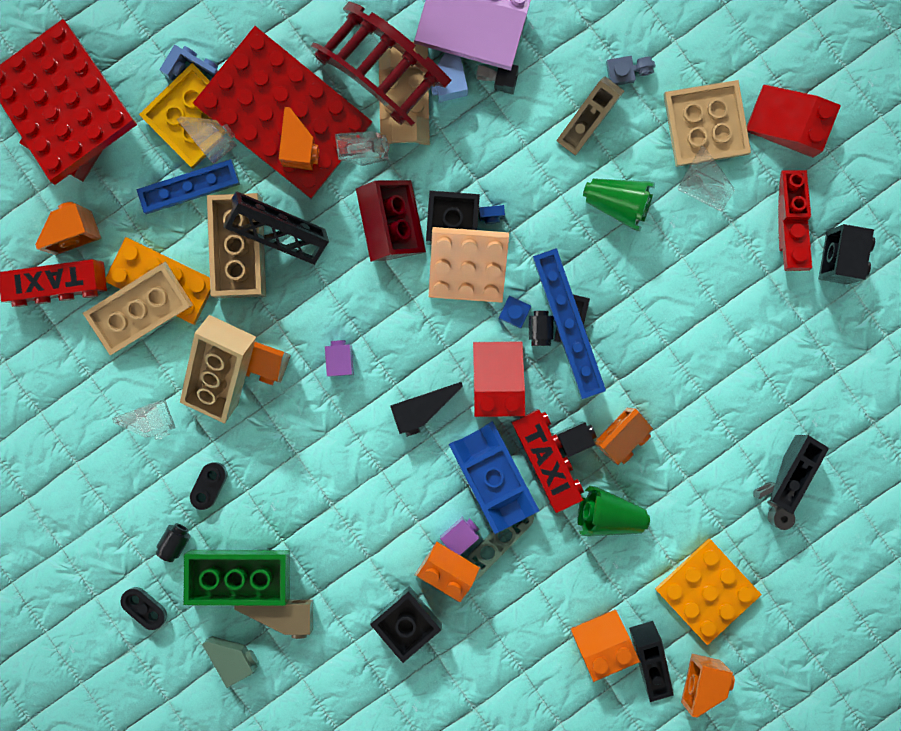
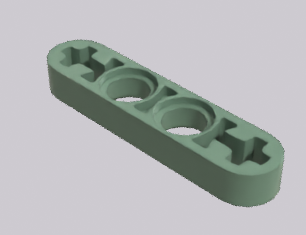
[465,515,534,582]

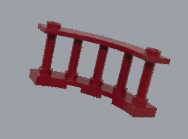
[311,1,452,126]

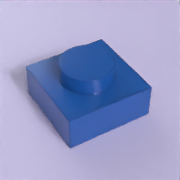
[479,205,505,224]
[498,296,531,329]

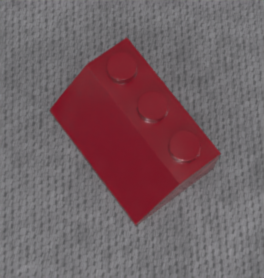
[356,180,426,262]

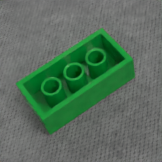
[183,550,290,606]

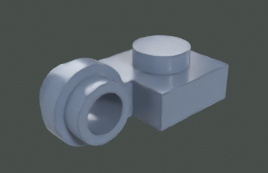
[606,56,656,85]

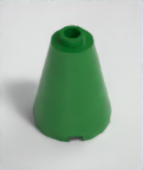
[583,178,655,231]
[577,486,650,536]

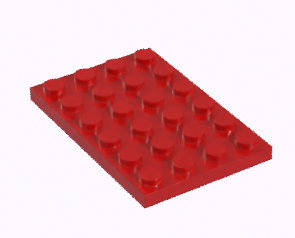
[0,19,137,185]
[193,26,373,199]

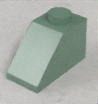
[202,636,258,688]

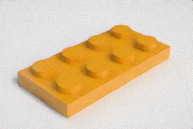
[106,237,210,325]

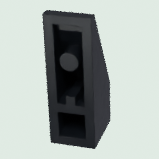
[390,382,463,437]
[770,435,829,514]
[629,621,674,702]

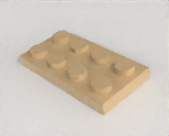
[83,262,193,355]

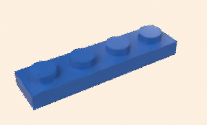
[136,159,240,214]

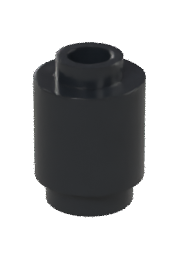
[529,311,554,346]
[156,523,190,562]

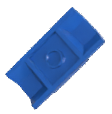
[449,421,540,534]

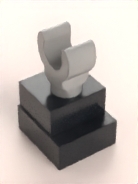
[476,65,518,95]

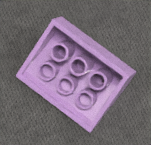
[414,0,531,71]

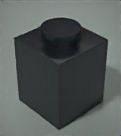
[556,421,597,457]

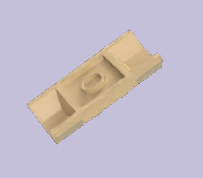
[379,42,430,146]

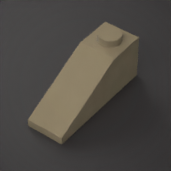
[556,76,625,156]
[234,600,313,639]

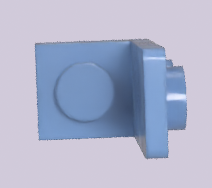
[159,44,218,81]

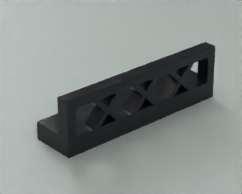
[224,191,329,265]

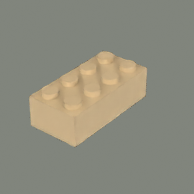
[207,193,266,299]
[180,315,256,424]

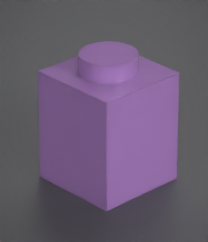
[325,340,354,377]
[440,516,480,555]

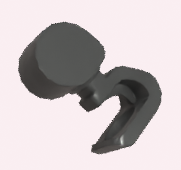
[753,482,795,530]

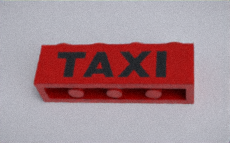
[0,259,107,307]
[511,409,584,513]

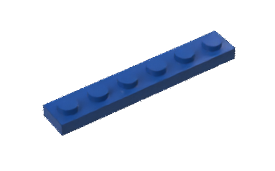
[532,248,606,399]

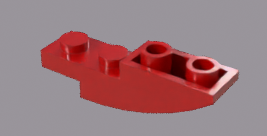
[778,170,812,271]

